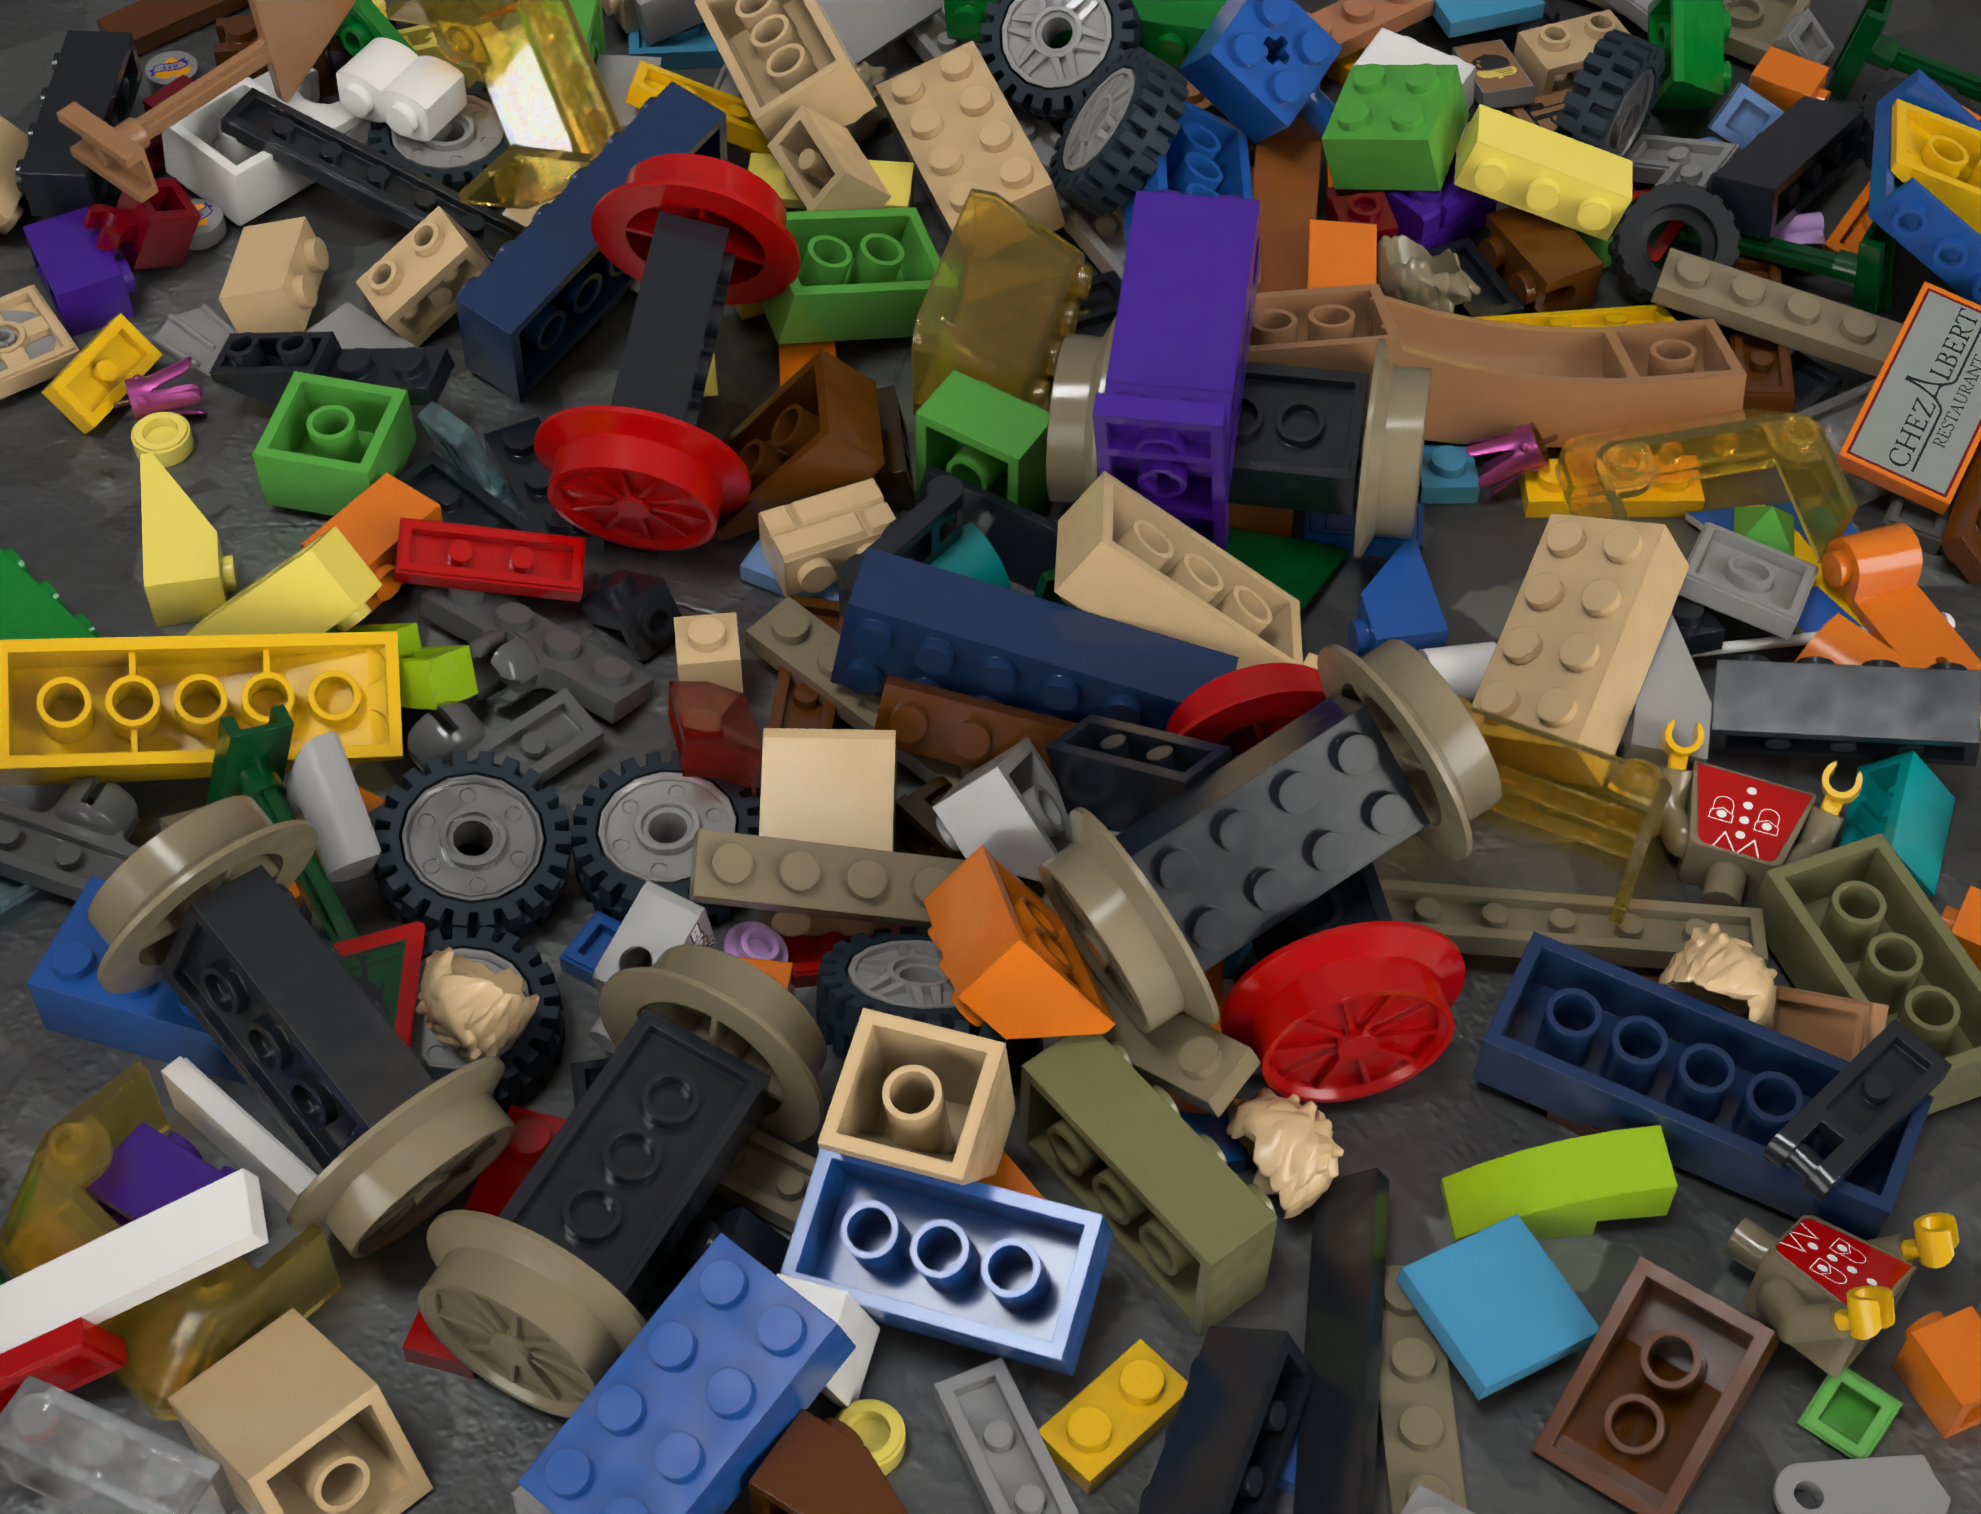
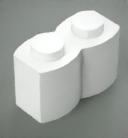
[336,37,467,141]

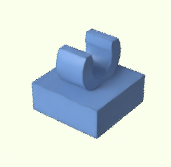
[1707,82,1785,150]

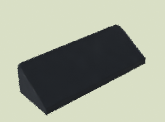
[914,465,1058,592]

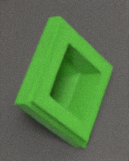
[1732,506,1794,556]

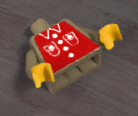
[1653,718,1863,907]
[1724,1212,1959,1379]

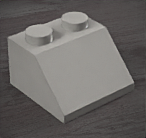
[932,737,1073,882]

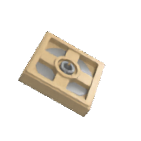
[0,284,80,400]

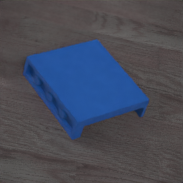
[1868,69,1981,306]

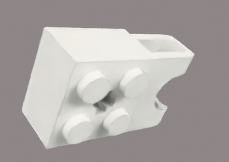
[162,67,371,226]

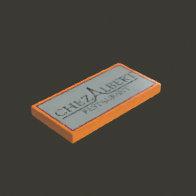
[1833,281,1981,515]

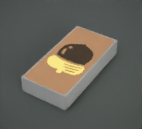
[1452,39,1534,109]

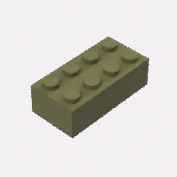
[1753,833,1981,1115]
[1018,1034,1278,1337]

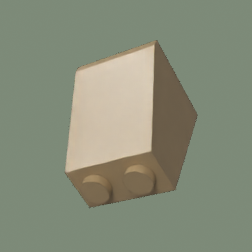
[758,728,897,937]
[817,1008,1016,1185]
[167,1308,433,1514]

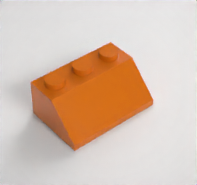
[923,845,1116,1039]

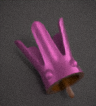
[114,356,208,422]
[1465,422,1558,498]

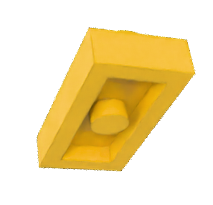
[41,313,163,434]
[1038,1339,1188,1495]

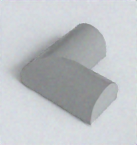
[285,731,381,882]

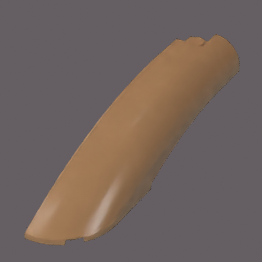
[1247,283,1747,448]

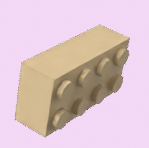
[694,0,878,143]
[875,40,1066,272]
[1054,471,1303,670]
[1469,513,1690,782]

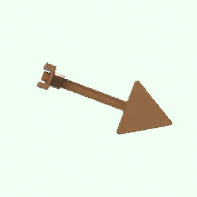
[56,0,356,203]

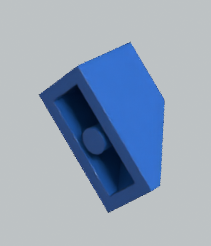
[1348,540,1449,657]

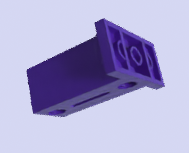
[1092,190,1260,551]

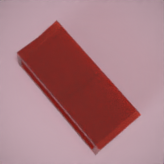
[667,681,763,788]

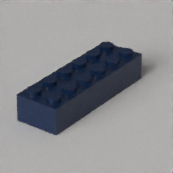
[455,81,727,402]
[830,547,1239,731]
[1472,931,1934,1240]

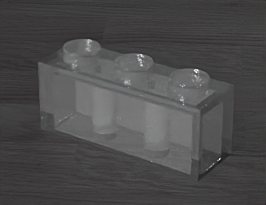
[0,1375,238,1514]

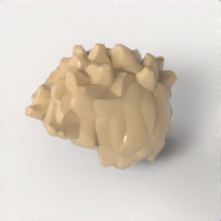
[1659,923,1778,1030]
[415,947,540,1062]
[1226,1087,1344,1219]

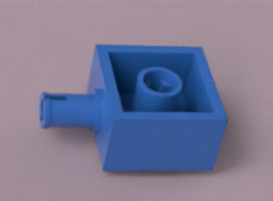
[1178,0,1343,144]

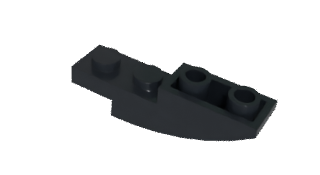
[209,331,455,406]

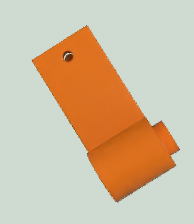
[1821,522,1981,671]

